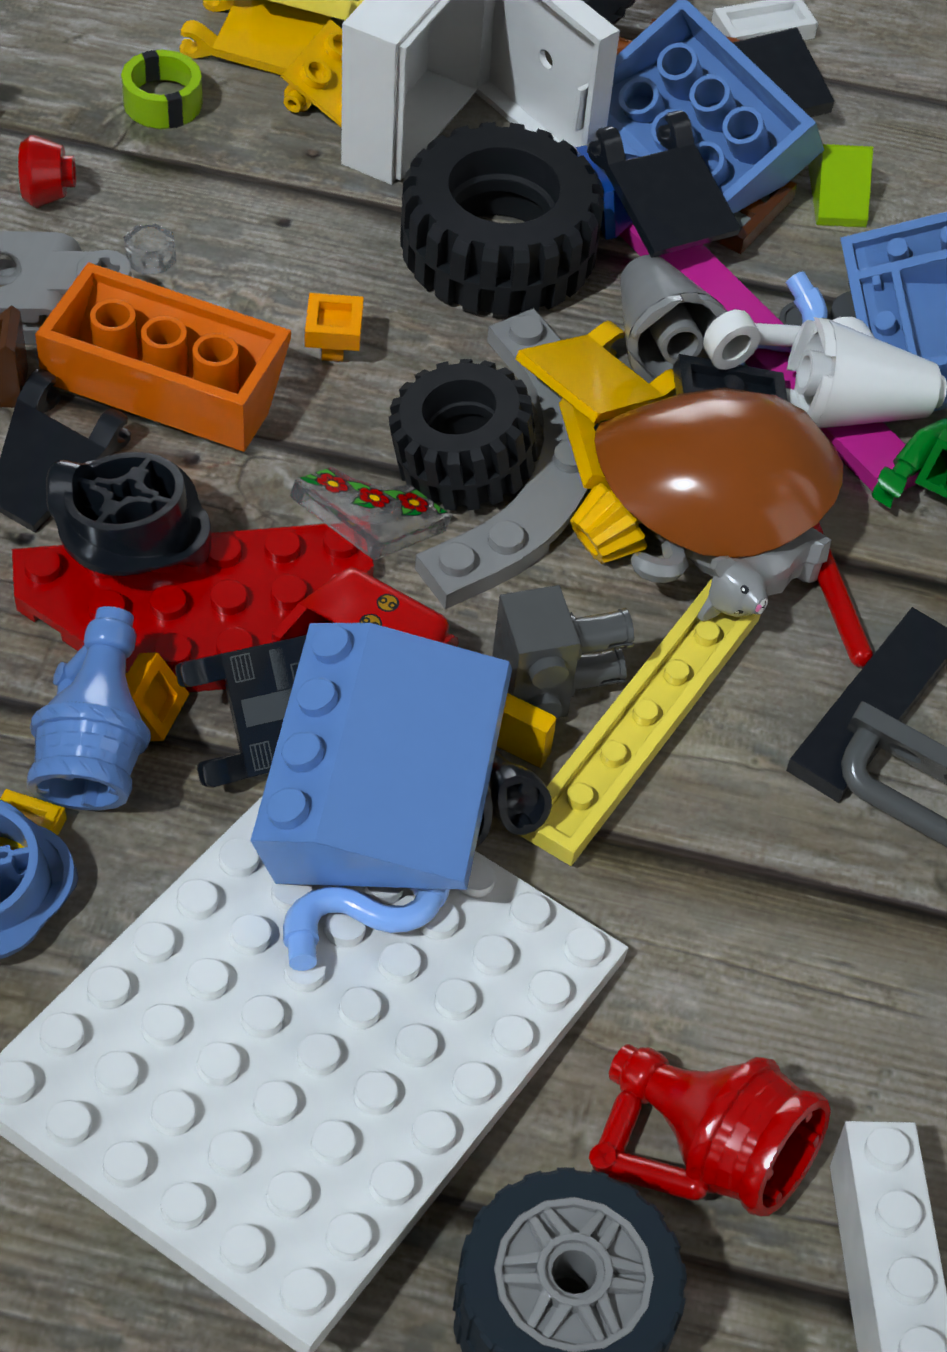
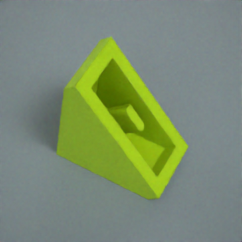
[808,144,873,227]

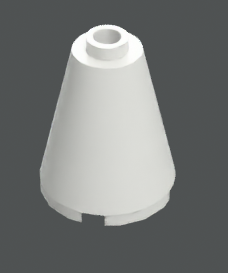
[786,317,947,428]

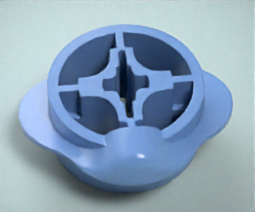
[0,800,78,959]

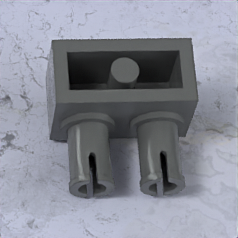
[492,585,634,718]

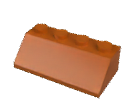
[35,262,291,452]

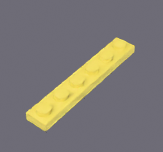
[520,579,761,866]

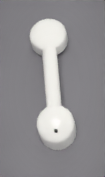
[703,309,875,370]

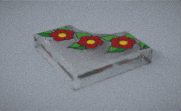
[290,467,452,560]

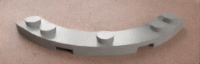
[415,308,590,609]

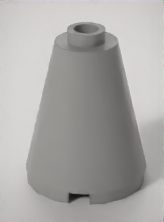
[620,255,727,383]

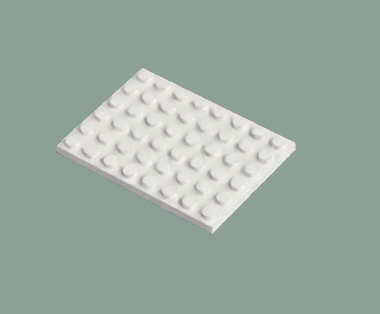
[0,797,629,1352]

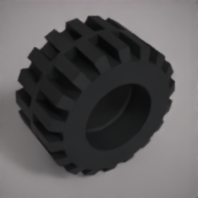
[389,359,538,511]

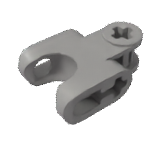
[0,231,132,344]

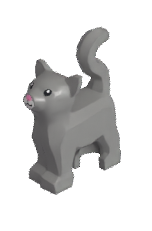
[631,528,832,621]

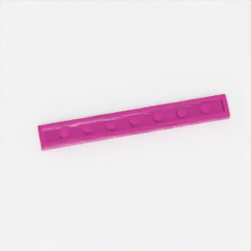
[620,223,921,491]

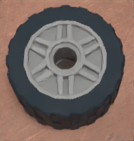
[453,1167,687,1352]

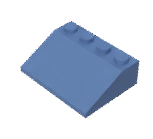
[607,0,824,214]
[250,623,512,890]

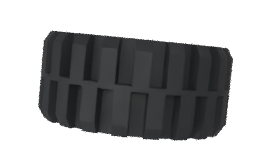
[400,122,604,318]

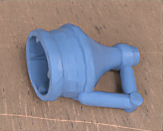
[27,606,151,811]

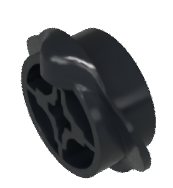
[46,452,212,576]

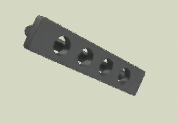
[841,701,947,847]

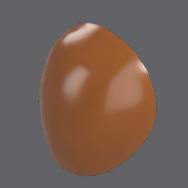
[595,388,843,558]

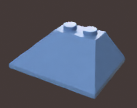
[840,212,947,423]

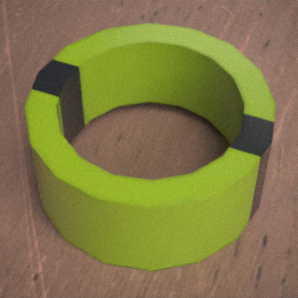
[121,49,203,129]

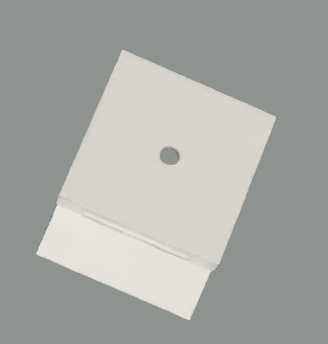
[341,0,620,185]

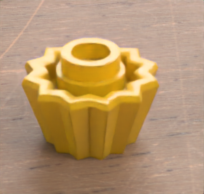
[570,483,647,564]

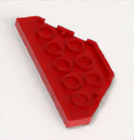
[12,520,374,693]

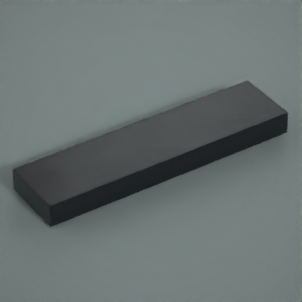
[786,607,947,803]

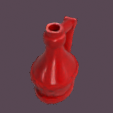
[589,1044,831,1216]

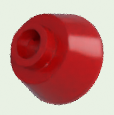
[18,135,76,208]

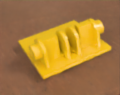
[280,19,342,128]

